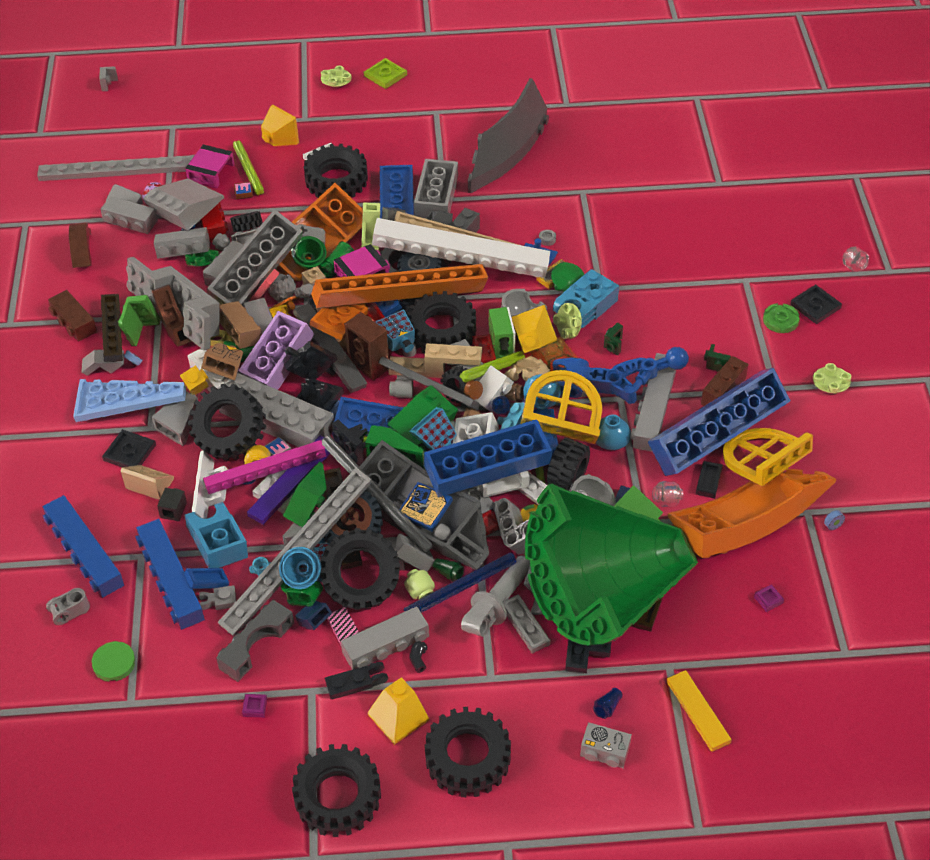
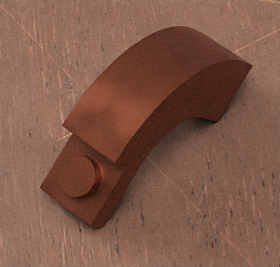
[69,222,92,268]
[151,285,192,347]

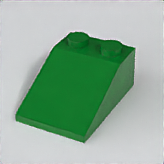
[387,385,458,447]
[365,425,424,469]
[283,462,326,527]

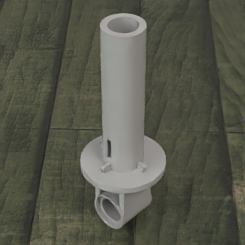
[461,556,530,637]

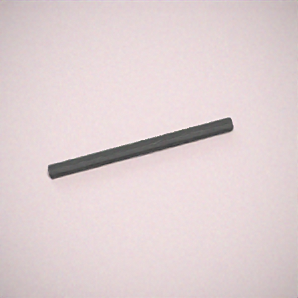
[322,435,432,553]

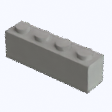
[341,606,429,670]

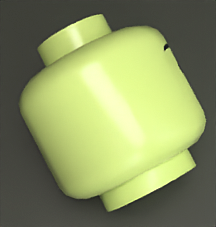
[404,569,435,601]

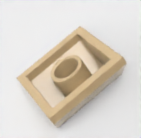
[121,465,174,500]

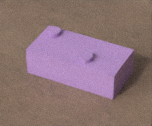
[238,311,314,390]

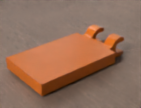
[310,303,368,341]

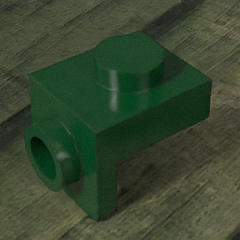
[604,322,623,355]
[704,344,731,372]

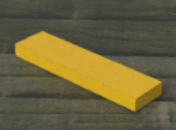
[667,670,732,752]

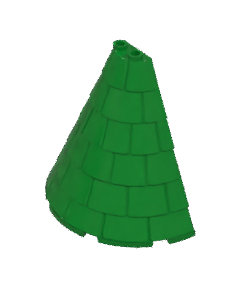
[525,483,698,645]

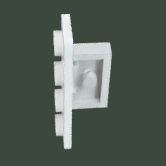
[192,451,228,519]

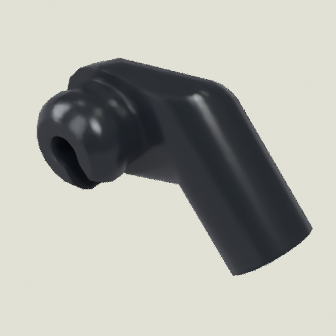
[409,641,428,673]

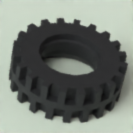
[303,144,368,198]
[407,291,476,354]
[188,383,266,461]
[320,528,400,611]
[425,707,511,798]
[292,744,381,837]

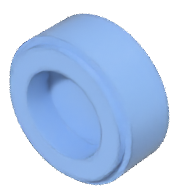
[124,350,143,366]

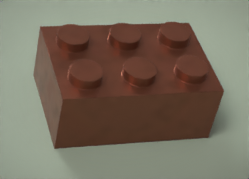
[344,312,389,381]

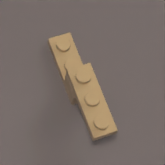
[388,344,482,378]

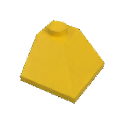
[261,105,299,146]
[511,305,557,353]
[368,677,429,745]

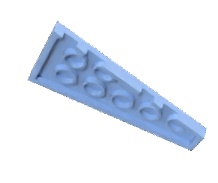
[73,379,186,422]

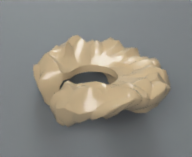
[504,356,550,381]

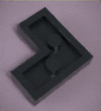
[565,640,611,674]

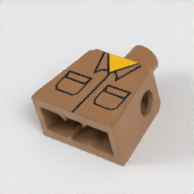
[201,343,243,380]

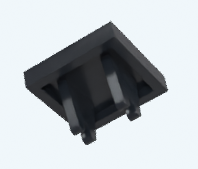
[296,378,344,411]
[332,419,368,467]

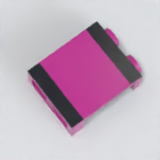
[185,144,234,189]
[334,244,390,277]

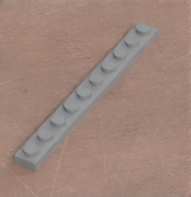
[37,155,195,181]
[218,468,372,636]

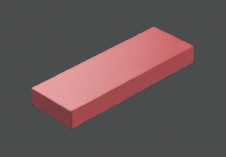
[248,269,279,302]

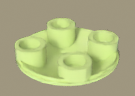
[321,66,352,87]
[553,303,582,339]
[813,363,851,393]

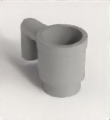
[389,375,414,398]

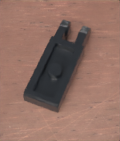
[325,662,388,699]

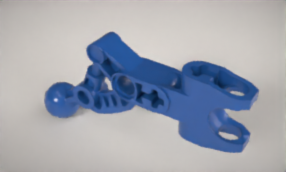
[552,347,689,404]

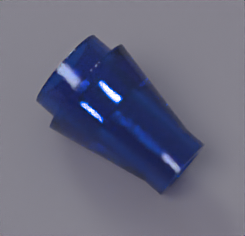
[492,396,512,416]
[593,688,623,719]

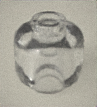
[842,246,869,272]
[652,481,684,507]

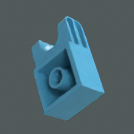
[553,269,619,328]
[185,502,248,568]

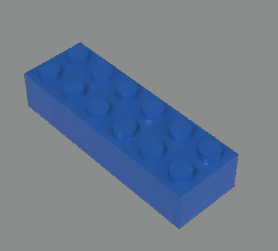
[424,419,552,497]

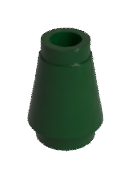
[433,558,464,582]

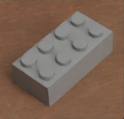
[414,159,458,219]

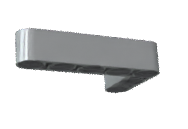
[494,490,592,554]

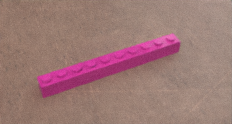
[203,440,326,495]

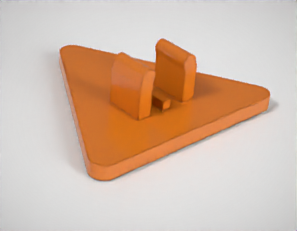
[269,296,300,312]

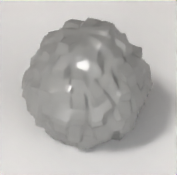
[268,274,296,302]

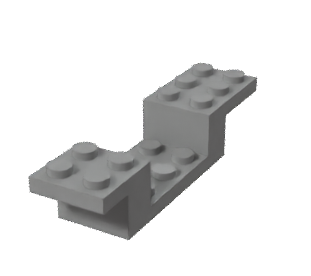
[126,257,219,350]

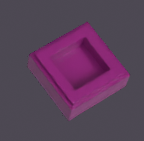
[754,584,784,612]
[242,694,267,718]

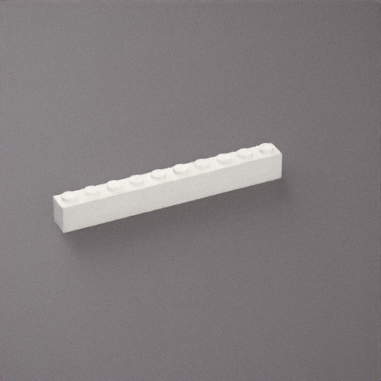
[372,218,550,278]

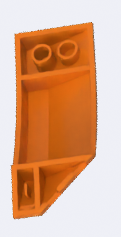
[275,183,363,281]
[668,469,836,558]

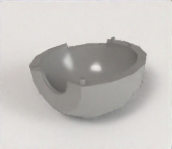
[501,289,547,317]
[569,474,616,506]

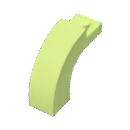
[361,203,380,251]

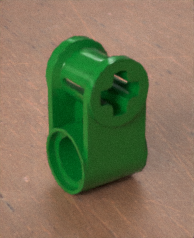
[281,581,323,607]

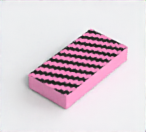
[327,607,359,645]

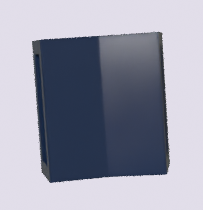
[295,601,332,630]

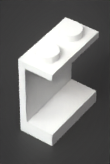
[476,471,530,498]

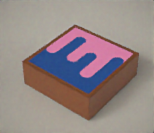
[234,182,253,199]

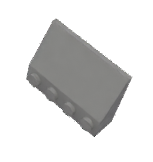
[143,178,225,231]

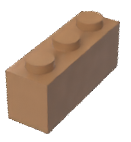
[219,301,262,349]

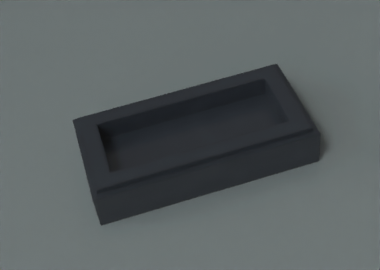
[696,461,723,499]

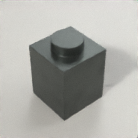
[157,488,187,521]

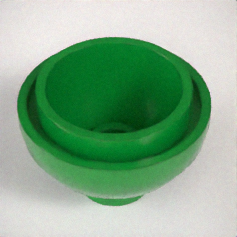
[291,236,327,270]

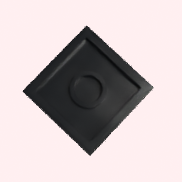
[790,284,842,324]
[102,429,156,467]

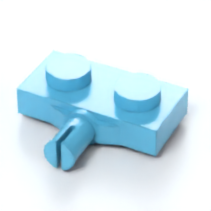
[497,403,525,430]

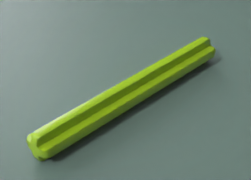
[233,140,264,196]
[460,351,525,382]

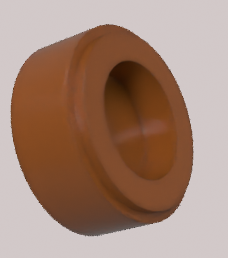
[464,380,483,400]

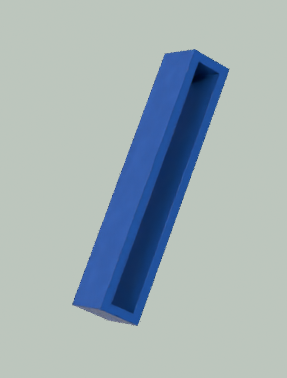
[42,495,124,598]
[135,519,205,630]

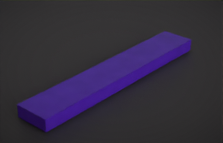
[247,435,330,525]

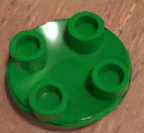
[185,248,220,266]
[551,262,585,292]

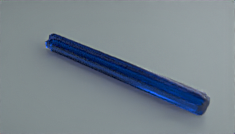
[404,553,517,613]

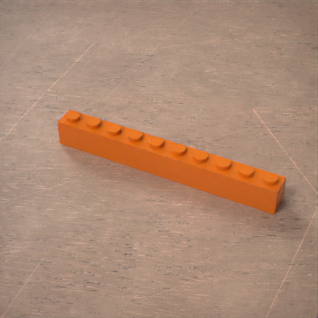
[311,264,488,308]

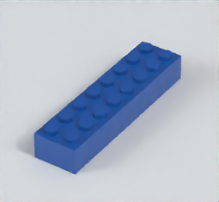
[648,368,791,476]

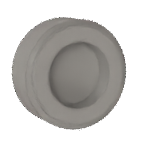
[539,230,556,246]

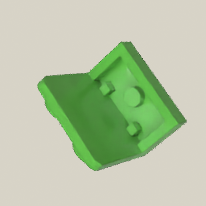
[118,295,161,346]

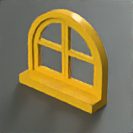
[520,370,602,444]
[723,428,813,486]

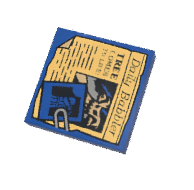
[400,482,453,532]

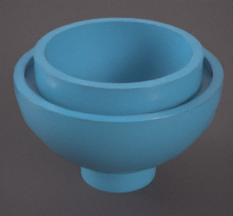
[523,374,561,409]
[596,414,631,450]
[279,547,321,589]

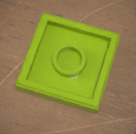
[364,58,407,89]

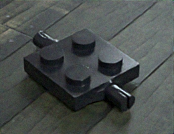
[284,341,338,379]

